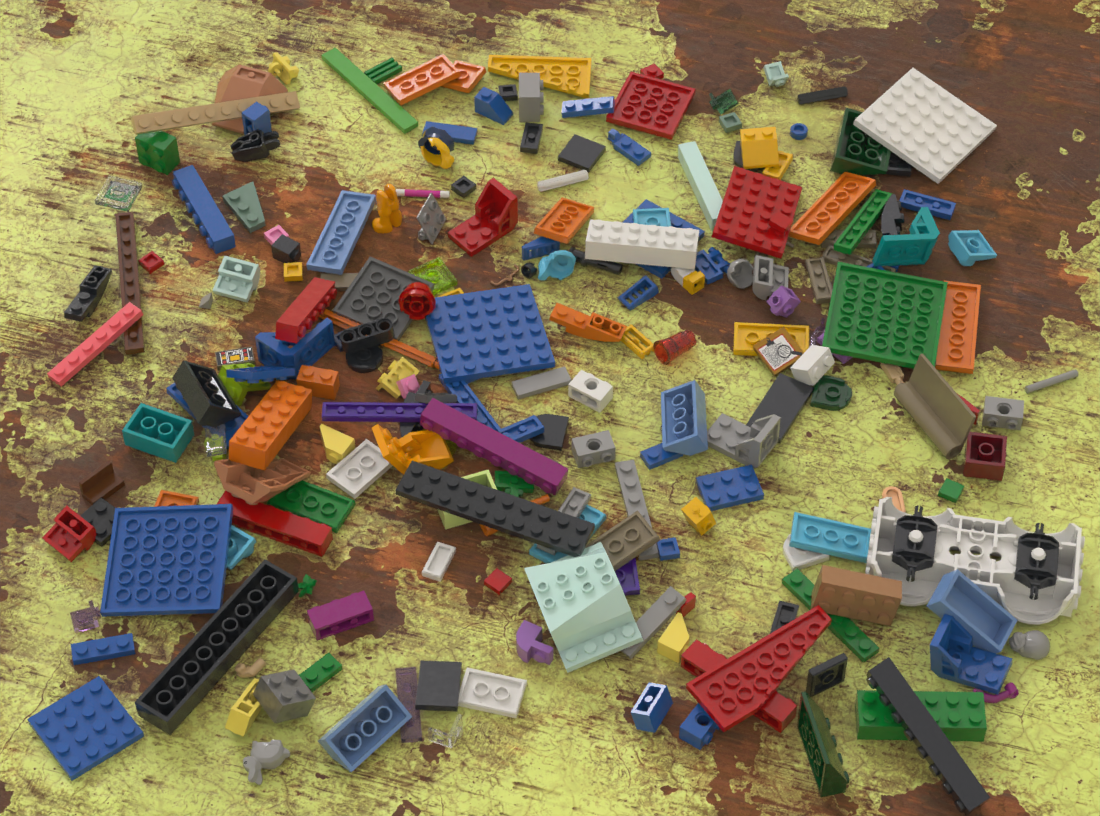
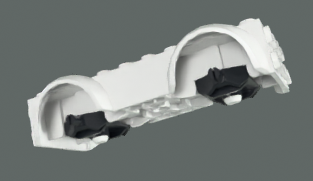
[865,497,1085,625]

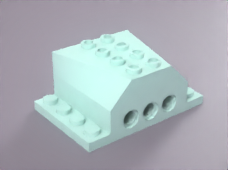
[524,542,644,673]

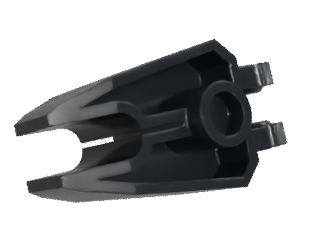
[230,129,280,162]

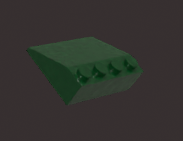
[830,108,891,175]
[797,691,849,797]

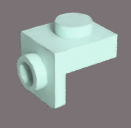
[763,61,789,87]

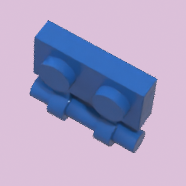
[695,247,730,285]

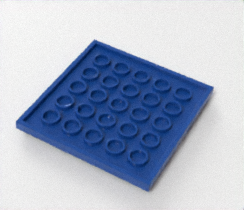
[425,284,555,384]
[100,504,233,617]

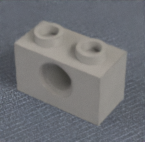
[982,396,1024,430]
[571,430,616,468]

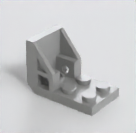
[707,413,781,468]

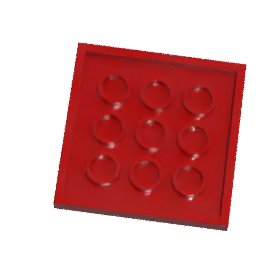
[606,71,696,140]

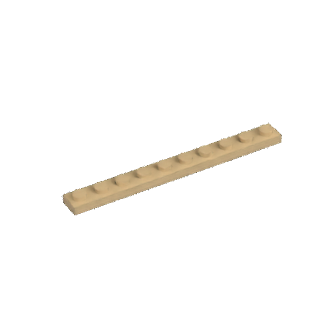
[131,91,300,135]

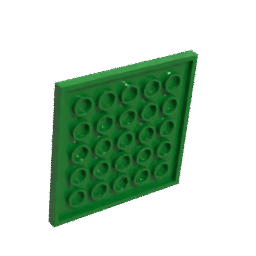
[822,262,948,369]

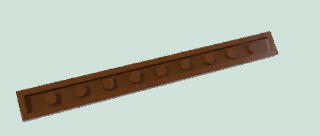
[115,212,145,355]

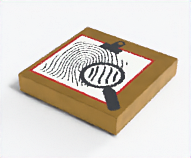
[753,326,804,377]

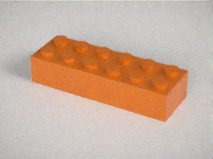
[229,380,312,471]

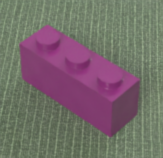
[307,591,374,641]

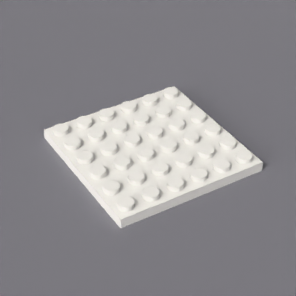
[853,68,997,184]

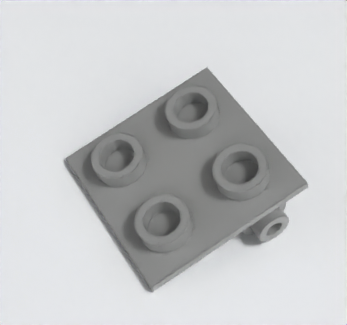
[416,193,446,244]

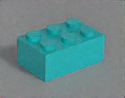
[122,403,194,463]

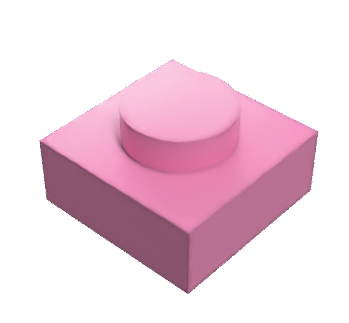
[264,225,289,245]
[396,374,420,399]

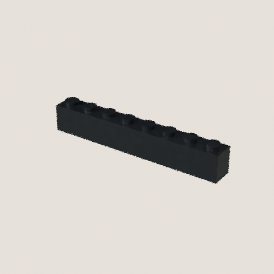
[866,657,990,816]

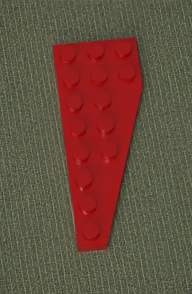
[686,605,831,732]

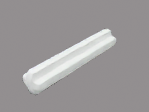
[537,170,589,192]

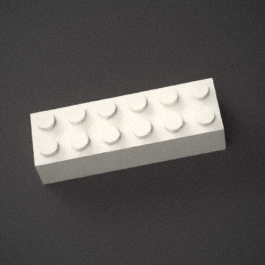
[585,220,699,269]

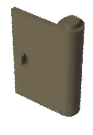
[894,354,976,460]

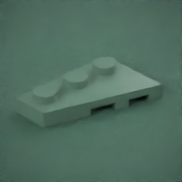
[222,181,266,233]

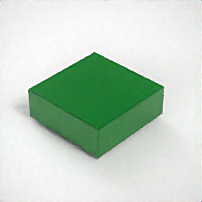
[938,478,964,503]

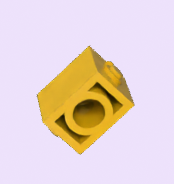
[681,497,716,536]

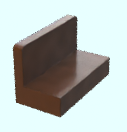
[79,461,125,505]

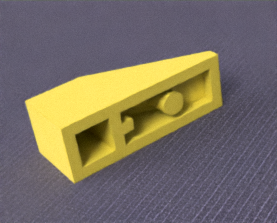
[225,678,262,737]

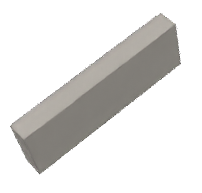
[511,366,572,400]

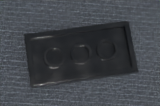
[746,373,814,444]

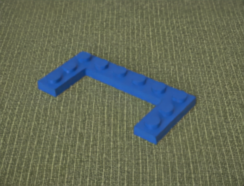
[438,374,544,443]

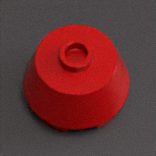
[398,282,436,320]

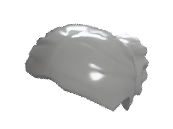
[1009,630,1050,660]

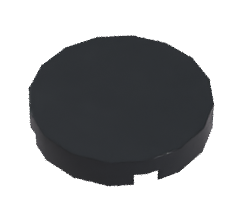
[346,345,383,373]

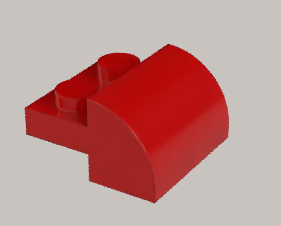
[42,505,96,562]

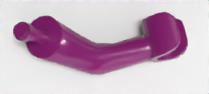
[972,682,1019,703]

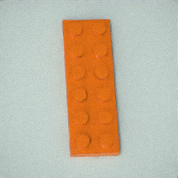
[789,172,876,245]
[935,280,981,374]

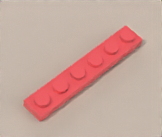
[47,302,143,387]

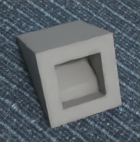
[199,292,213,309]

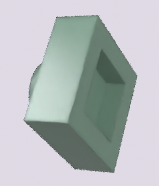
[719,112,742,133]

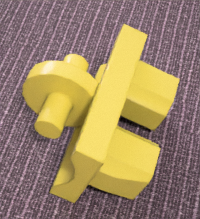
[268,52,299,85]

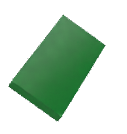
[267,480,356,533]

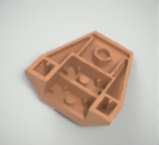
[214,459,311,505]

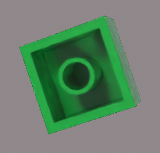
[135,131,180,175]

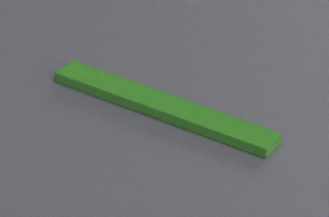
[321,48,418,134]

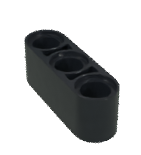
[340,318,395,353]

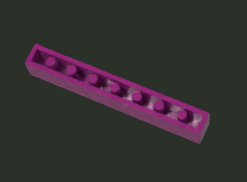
[420,398,568,496]

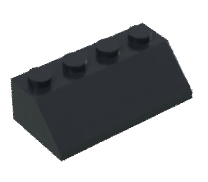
[172,360,241,427]

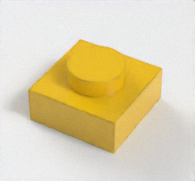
[284,262,303,282]

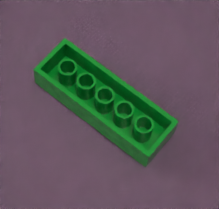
[855,690,987,742]

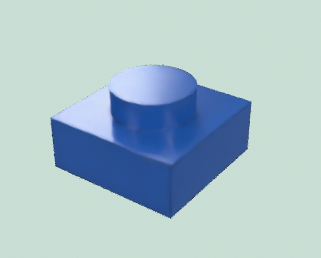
[656,537,680,561]

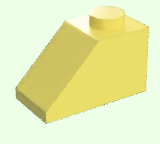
[320,424,355,464]
[657,612,689,663]

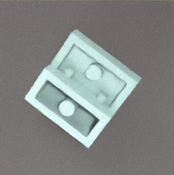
[213,256,260,303]

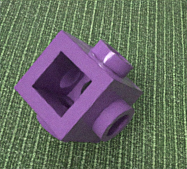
[767,286,801,318]

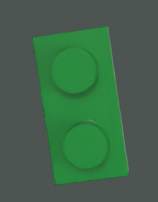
[299,653,343,692]

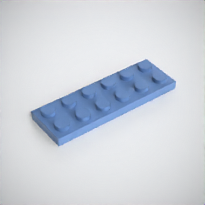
[306,190,376,275]

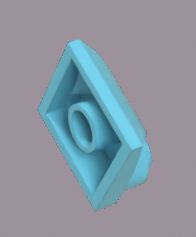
[948,230,997,266]
[227,525,256,570]

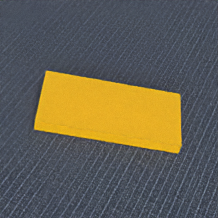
[733,322,809,356]

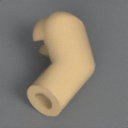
[235,658,266,678]

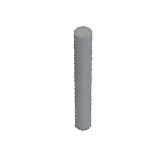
[1025,369,1079,394]

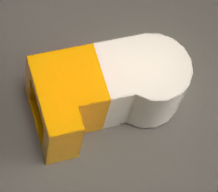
[671,267,705,295]

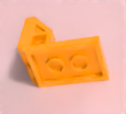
[372,424,454,475]

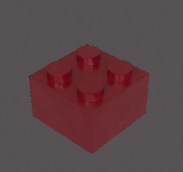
[963,432,1007,481]

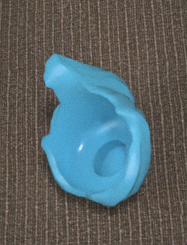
[538,250,576,281]

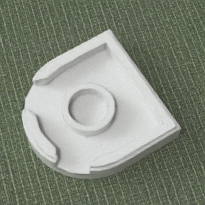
[783,534,830,572]

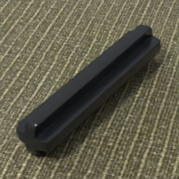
[797,86,848,104]

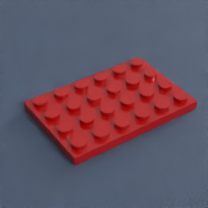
[711,166,802,259]

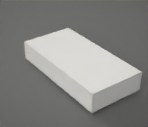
[422,542,456,582]

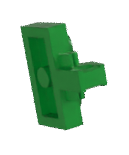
[494,470,534,497]

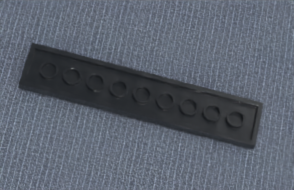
[395,461,595,557]

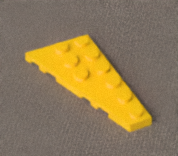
[488,55,591,98]

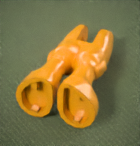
[372,184,402,234]

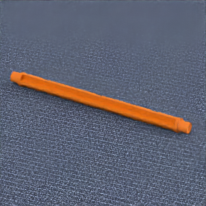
[319,309,440,370]

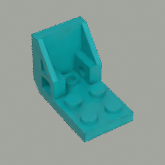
[872,207,940,266]

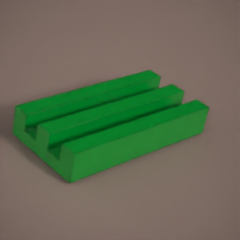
[364,57,402,84]

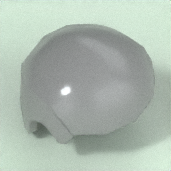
[727,259,754,289]

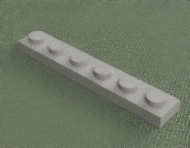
[615,460,659,561]

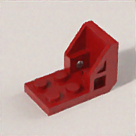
[448,177,518,257]

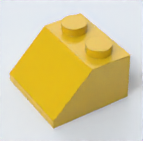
[740,127,779,169]

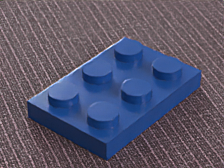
[226,365,295,383]
[696,464,764,511]

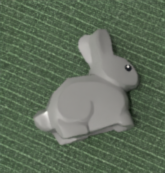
[242,740,290,785]

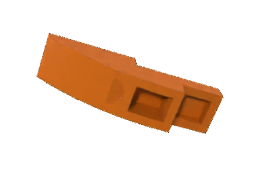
[549,303,627,342]

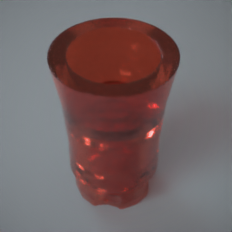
[653,330,697,365]

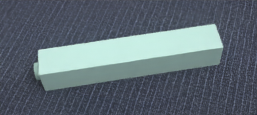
[678,141,723,232]

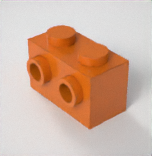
[296,365,340,400]

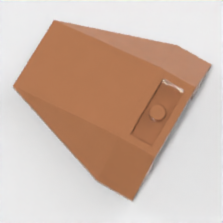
[212,64,288,134]

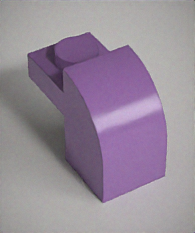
[516,620,553,665]

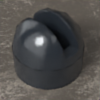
[521,262,537,279]

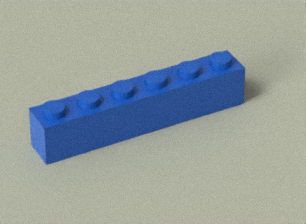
[172,165,236,254]

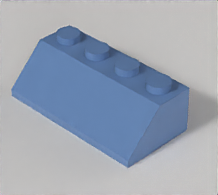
[661,380,708,456]
[318,685,412,772]

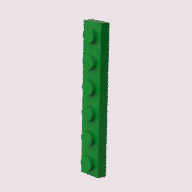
[834,189,892,255]
[782,568,879,663]

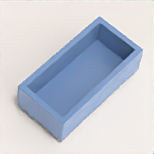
[927,569,1017,653]

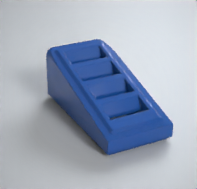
[522,236,560,261]
[618,275,659,311]

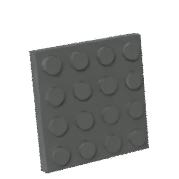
[333,257,434,341]

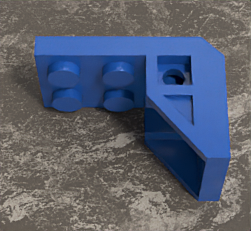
[255,318,335,380]
[930,614,1012,695]

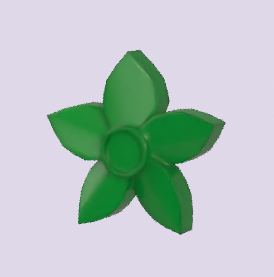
[298,574,317,598]

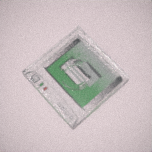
[95,175,142,212]

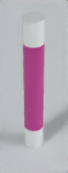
[396,189,450,198]

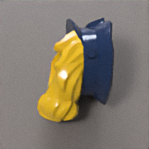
[418,126,454,169]

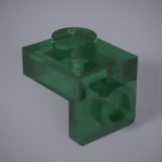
[709,89,739,114]

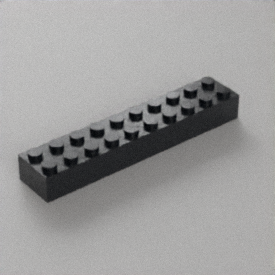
[135,560,299,735]

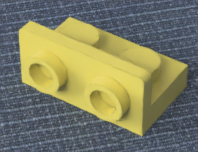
[376,357,419,399]

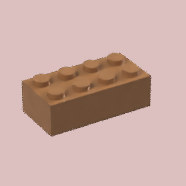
[811,565,902,626]

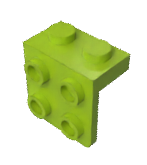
[218,363,271,406]

